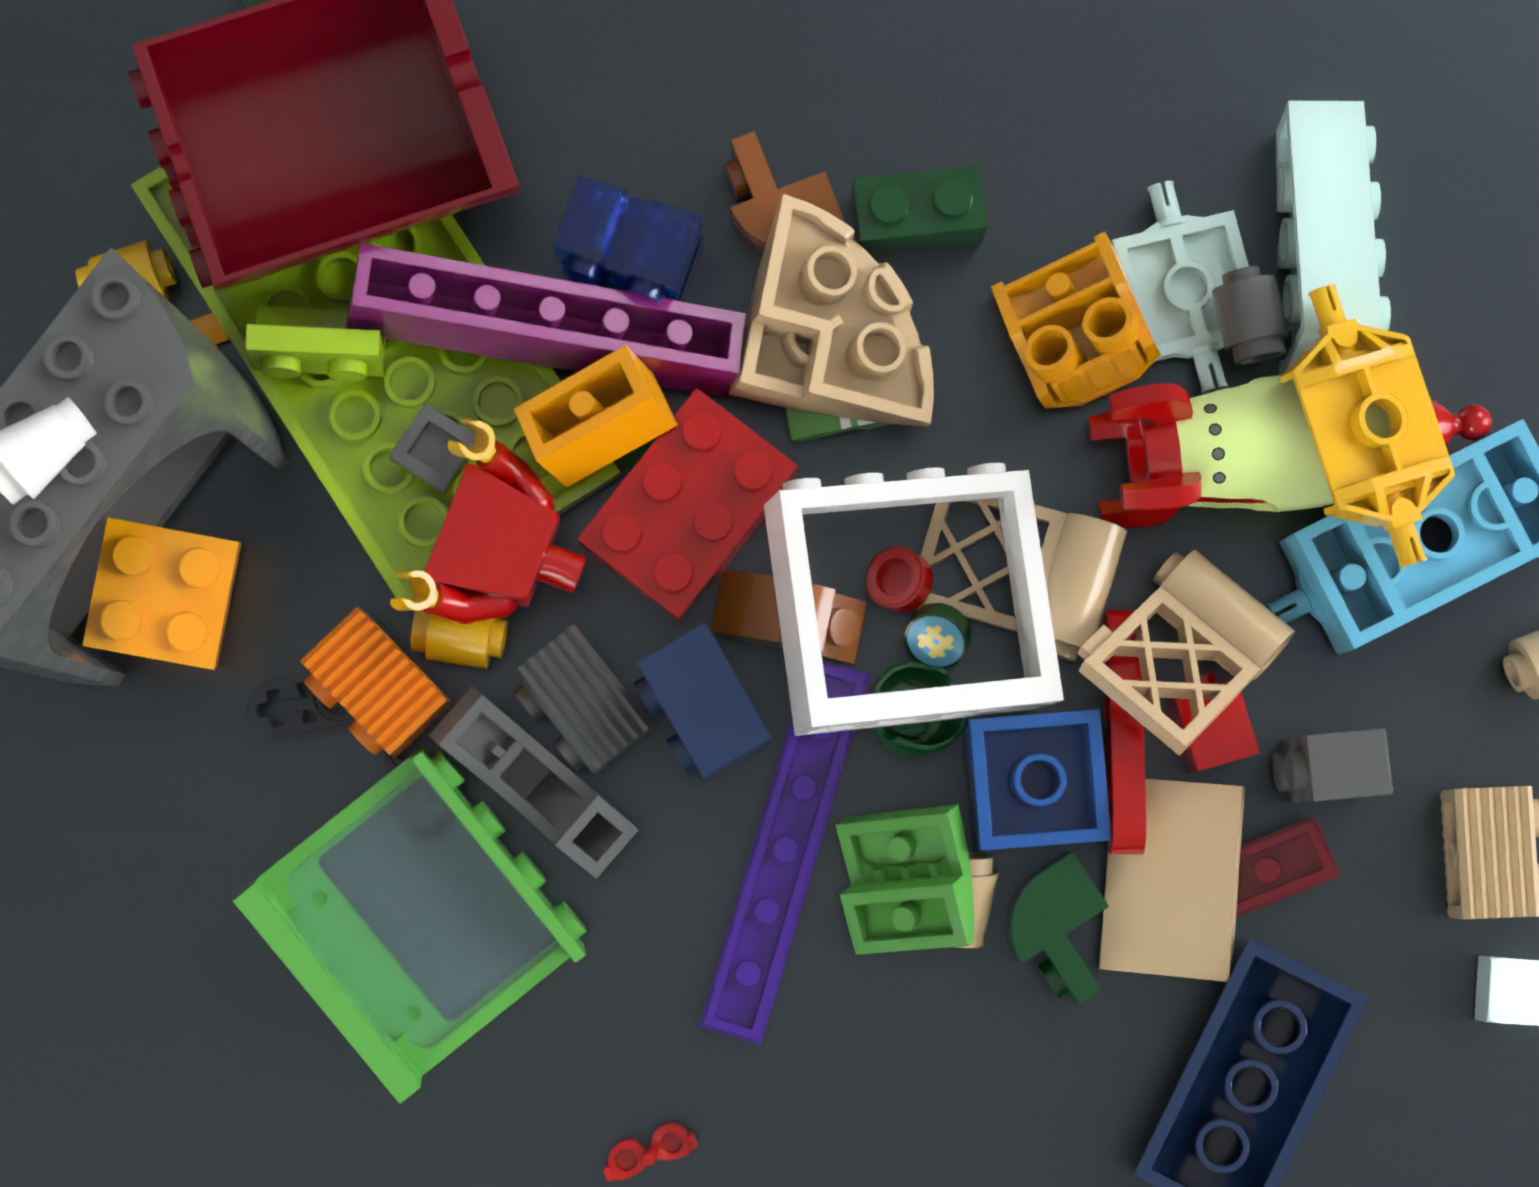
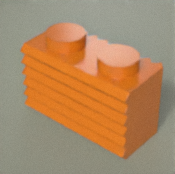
[300,607,453,757]

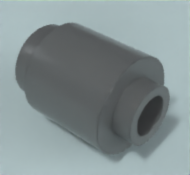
[1212,266,1289,365]

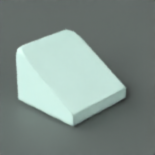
[1474,955,1539,1026]

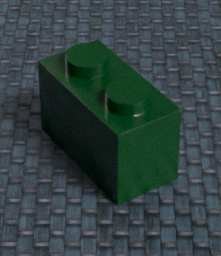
[851,165,988,257]

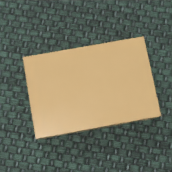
[1099,779,1245,982]

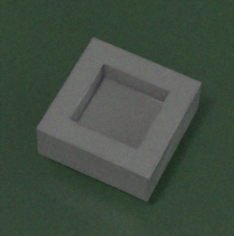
[389,403,474,495]

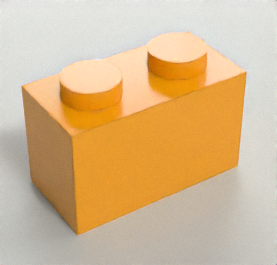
[514,345,678,488]

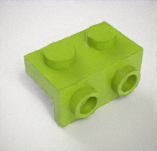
[245,306,386,381]

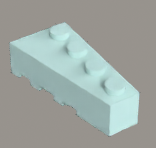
[1276,101,1391,375]

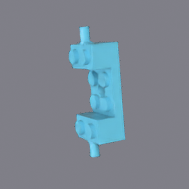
[1265,419,1539,655]

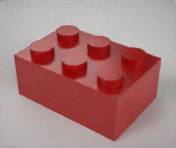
[577,388,798,625]

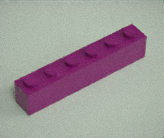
[345,243,746,397]

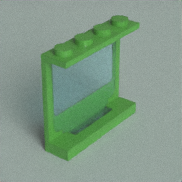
[233,746,587,1104]

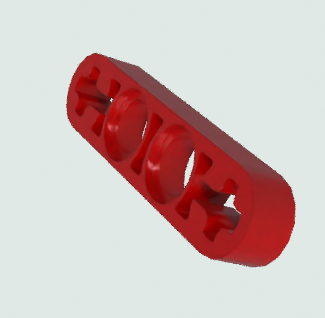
[1103,610,1146,855]

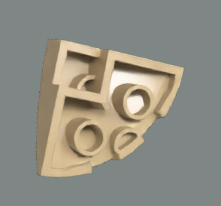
[729,194,934,427]

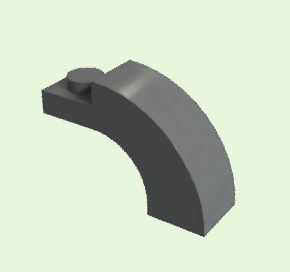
[429,686,639,879]

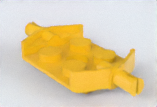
[1280,284,1455,568]

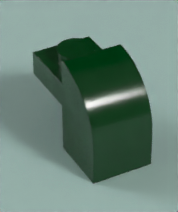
[1005,851,1109,1005]

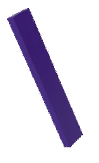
[699,660,871,1045]

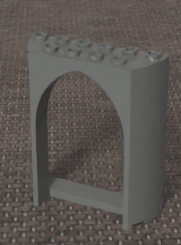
[0,247,291,686]

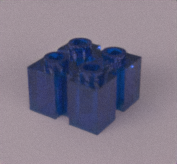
[552,174,704,303]

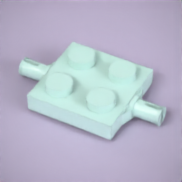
[1111,180,1249,394]

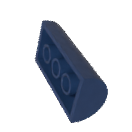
[1133,938,1370,1187]

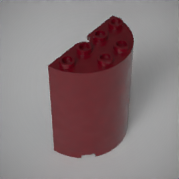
[128,0,520,292]

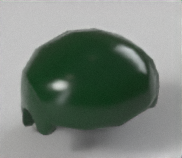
[869,661,968,759]

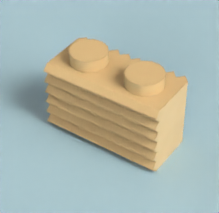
[1440,786,1539,919]

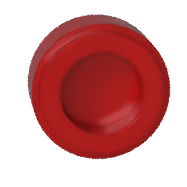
[866,546,933,613]

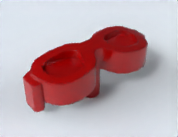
[603,1122,698,1182]

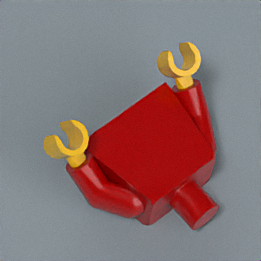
[390,418,587,625]

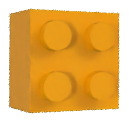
[82,517,242,670]

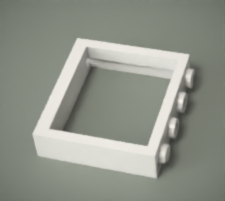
[764,463,1064,736]

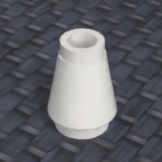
[0,397,97,505]

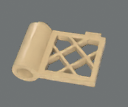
[918,498,1127,662]
[1077,550,1295,756]

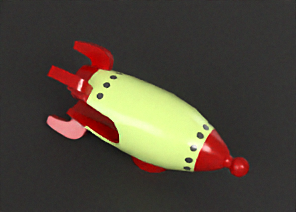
[1088,375,1492,528]

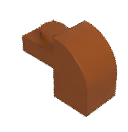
[724,131,845,256]
[710,570,867,664]

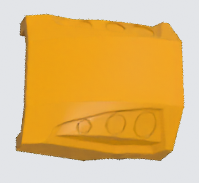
[991,231,1161,409]

